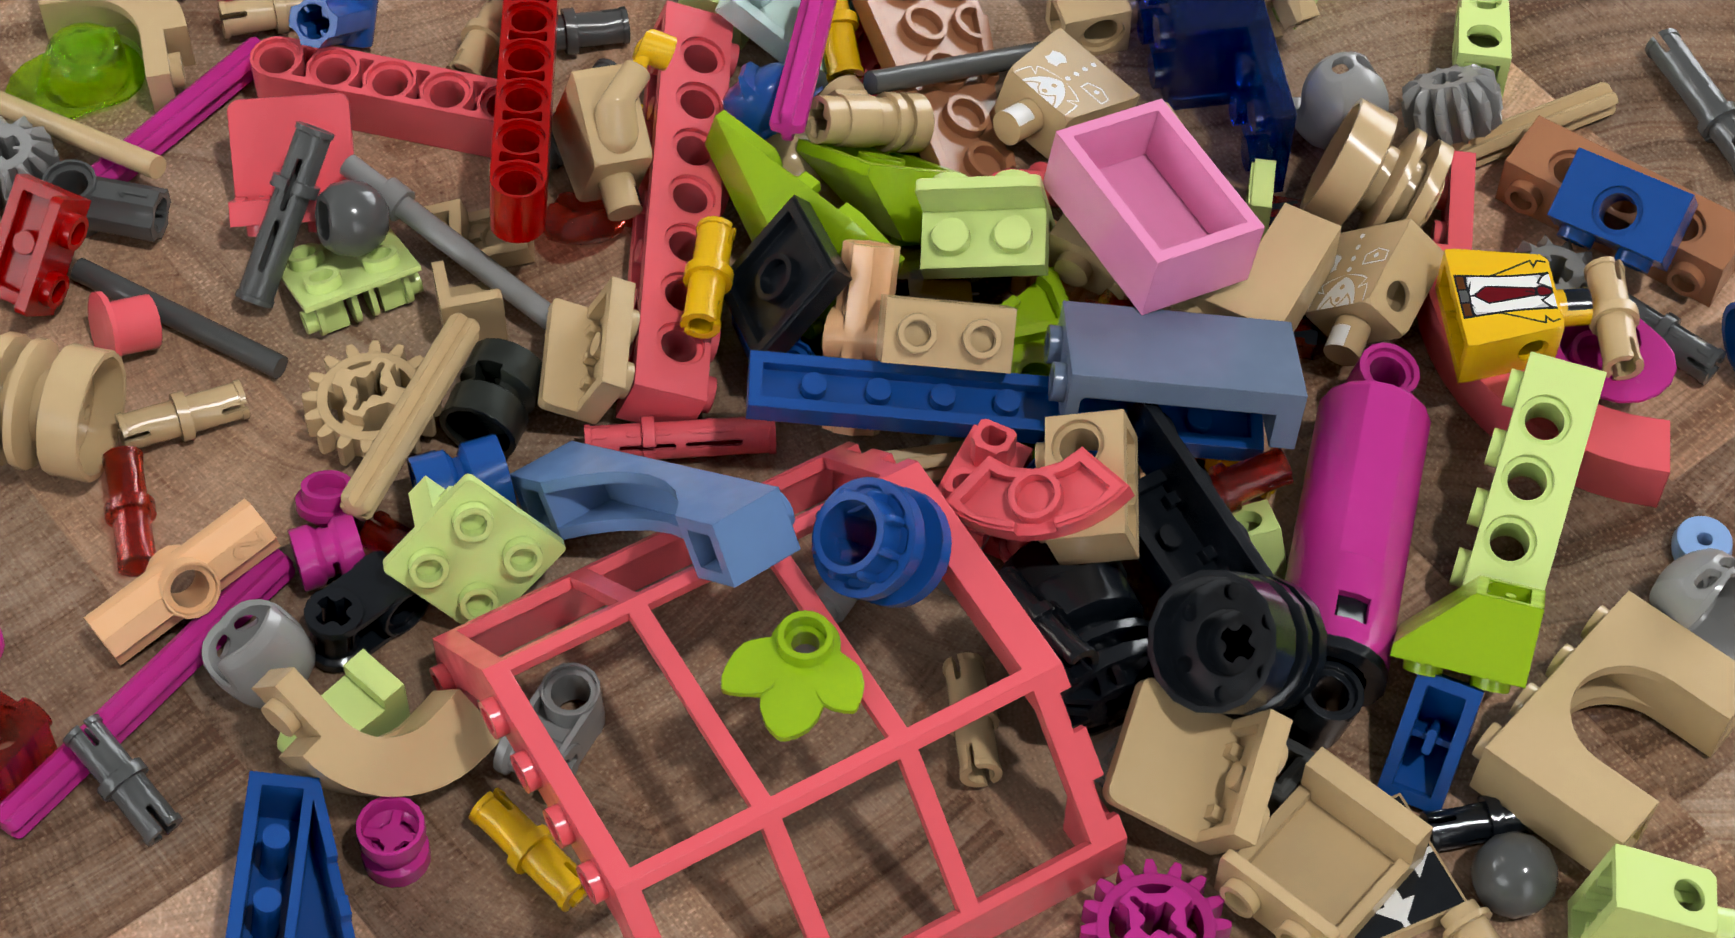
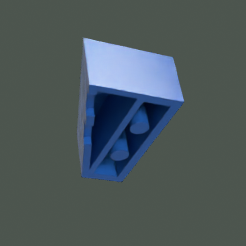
[225,771,356,938]

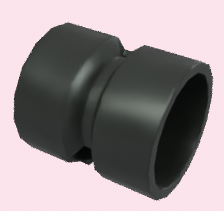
[439,338,542,457]

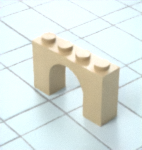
[1048,203,1342,332]
[1469,590,1735,872]

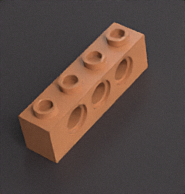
[1495,115,1735,307]

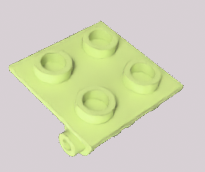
[281,227,424,336]

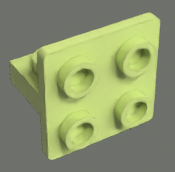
[915,169,1055,279]
[383,474,566,624]

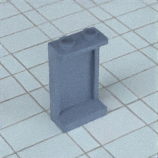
[1044,300,1308,449]

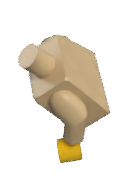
[552,29,677,221]

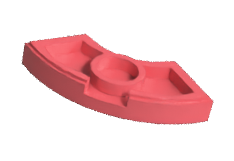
[945,447,1135,541]

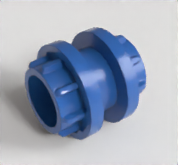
[811,477,952,608]

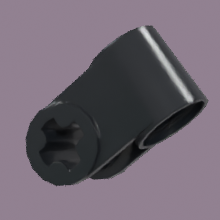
[304,550,430,673]

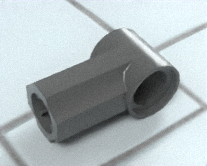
[42,159,171,242]

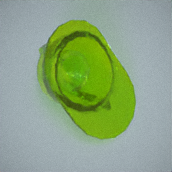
[5,22,146,119]

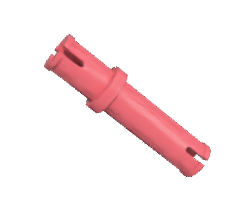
[584,416,776,460]

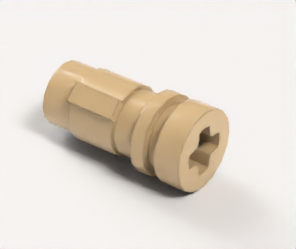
[805,89,934,153]

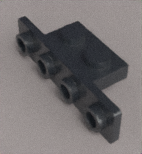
[1126,402,1275,596]

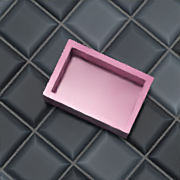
[1043,98,1265,315]

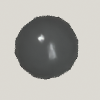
[315,179,389,258]
[1470,831,1559,919]

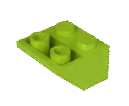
[1390,575,1546,694]

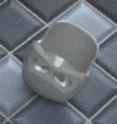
[1281,51,1389,150]
[1649,548,1735,660]
[201,599,316,709]

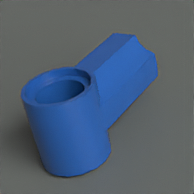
[289,0,379,49]

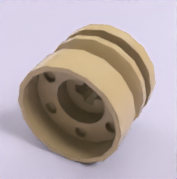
[1300,98,1455,229]
[0,331,127,483]

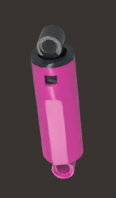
[1280,342,1431,751]

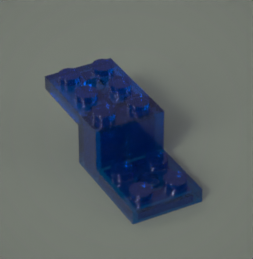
[1136,0,1297,193]

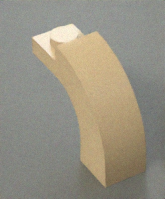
[38,0,196,113]
[251,667,501,797]

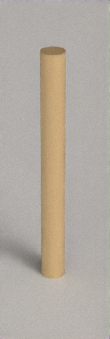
[0,90,166,179]

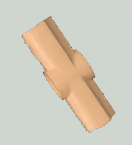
[822,239,901,436]
[83,498,281,665]

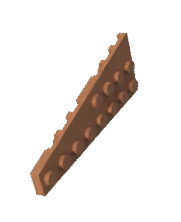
[851,0,1016,177]

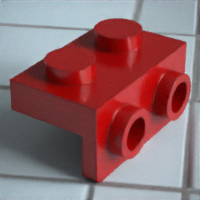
[0,174,92,317]

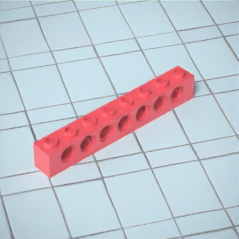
[615,0,740,423]

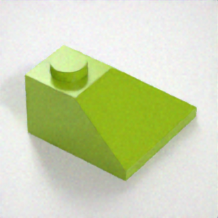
[796,138,966,246]

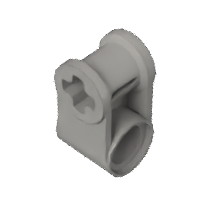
[493,662,605,776]

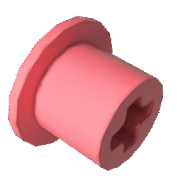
[88,291,162,357]

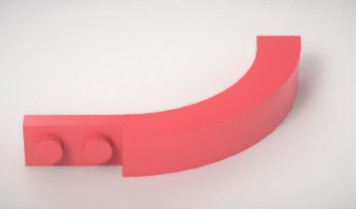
[1417,151,1670,508]

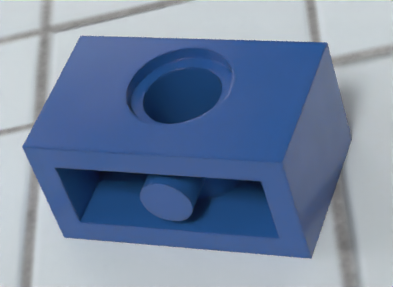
[1547,147,1698,274]

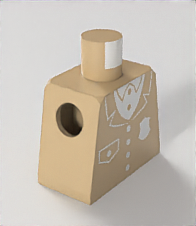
[993,28,1140,159]
[1305,218,1444,366]

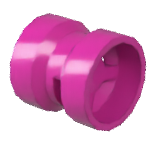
[287,513,365,592]
[356,797,431,888]

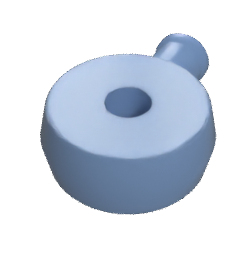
[1671,516,1733,560]

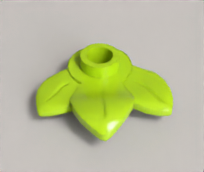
[721,610,864,742]

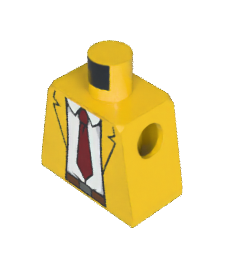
[1435,249,1593,383]

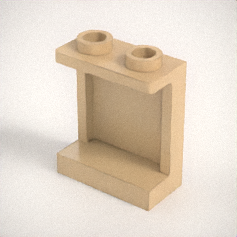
[1214,747,1433,938]

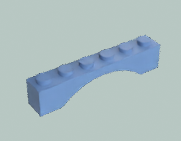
[510,441,801,588]

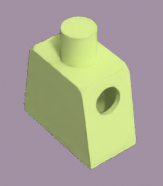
[1568,844,1735,938]

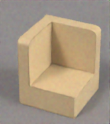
[431,260,508,345]

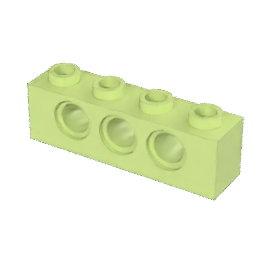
[1449,351,1607,591]

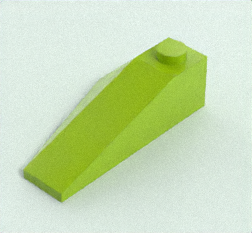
[705,110,905,348]

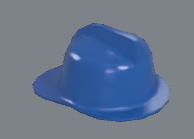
[723,61,824,140]

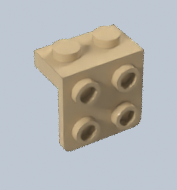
[1102,678,1293,856]

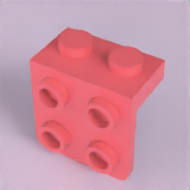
[227,93,354,237]

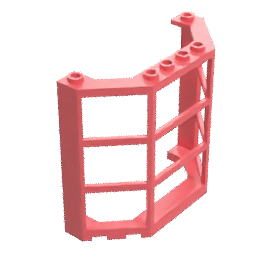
[429,441,1128,938]

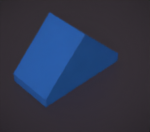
[1377,674,1485,811]

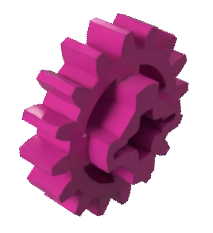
[1079,859,1232,938]

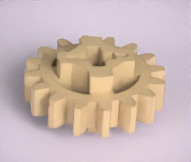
[302,340,442,466]

